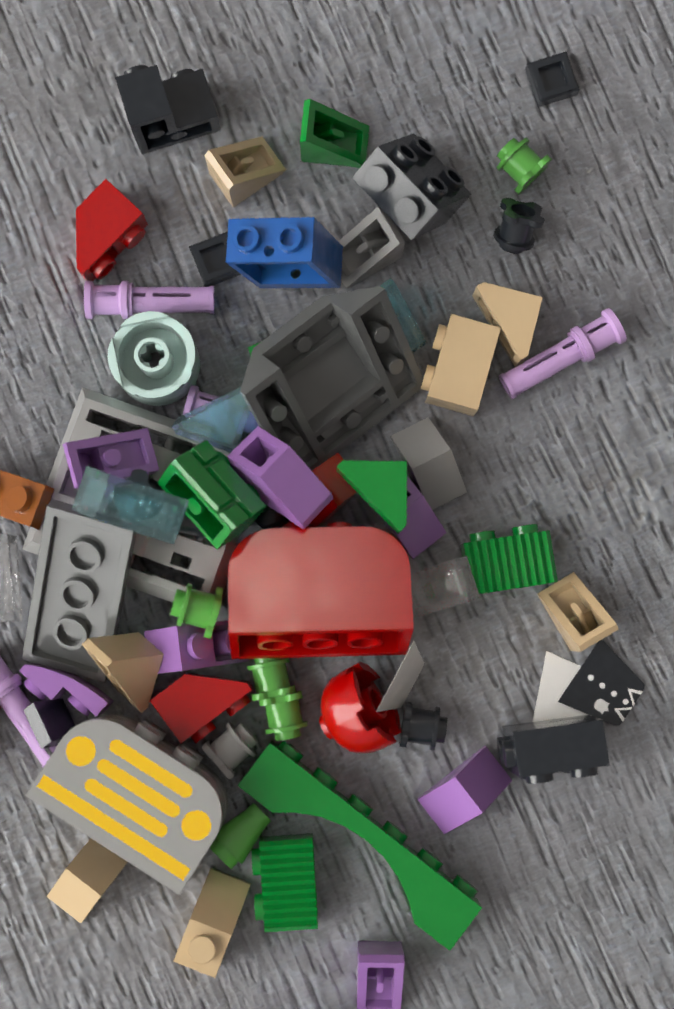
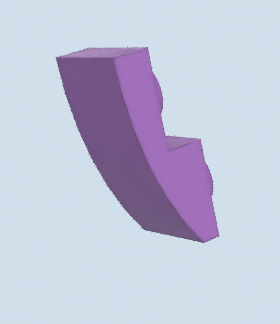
[19,663,114,716]

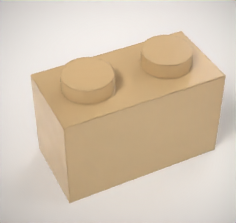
[421,314,501,416]

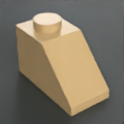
[173,867,251,978]

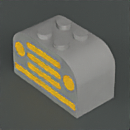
[25,714,228,895]

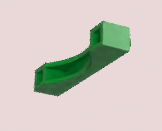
[238,740,482,951]

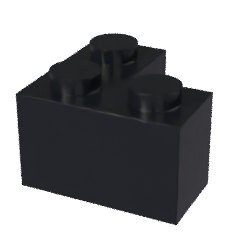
[115,65,221,155]

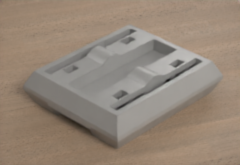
[22,387,242,602]

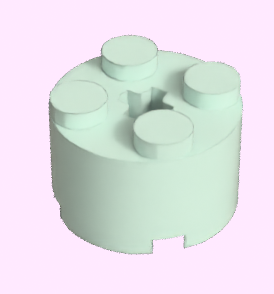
[108,311,200,406]

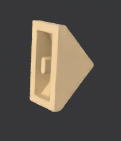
[204,136,286,207]
[472,282,543,367]
[537,572,619,652]
[82,632,164,714]
[47,838,128,923]

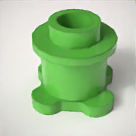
[497,138,552,195]
[170,583,223,639]
[246,658,296,701]
[259,691,308,741]

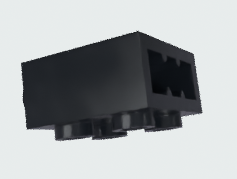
[352,133,471,240]
[497,715,610,784]

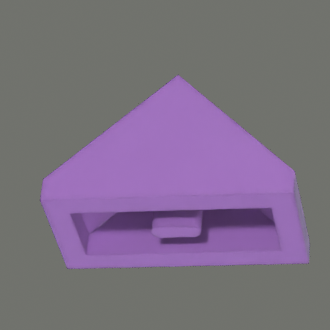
[417,745,512,834]
[357,941,404,1009]

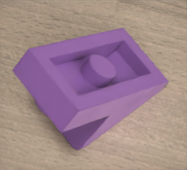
[63,428,159,491]

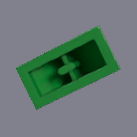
[300,99,370,168]
[336,460,407,534]

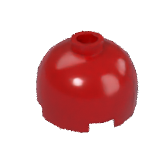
[319,662,401,754]

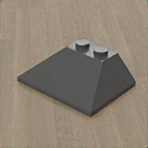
[240,286,423,471]

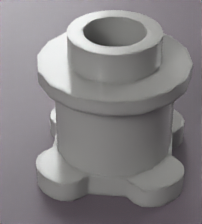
[202,722,258,779]

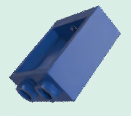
[226,217,343,288]

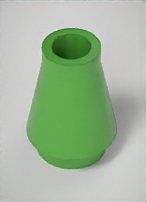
[210,803,271,869]

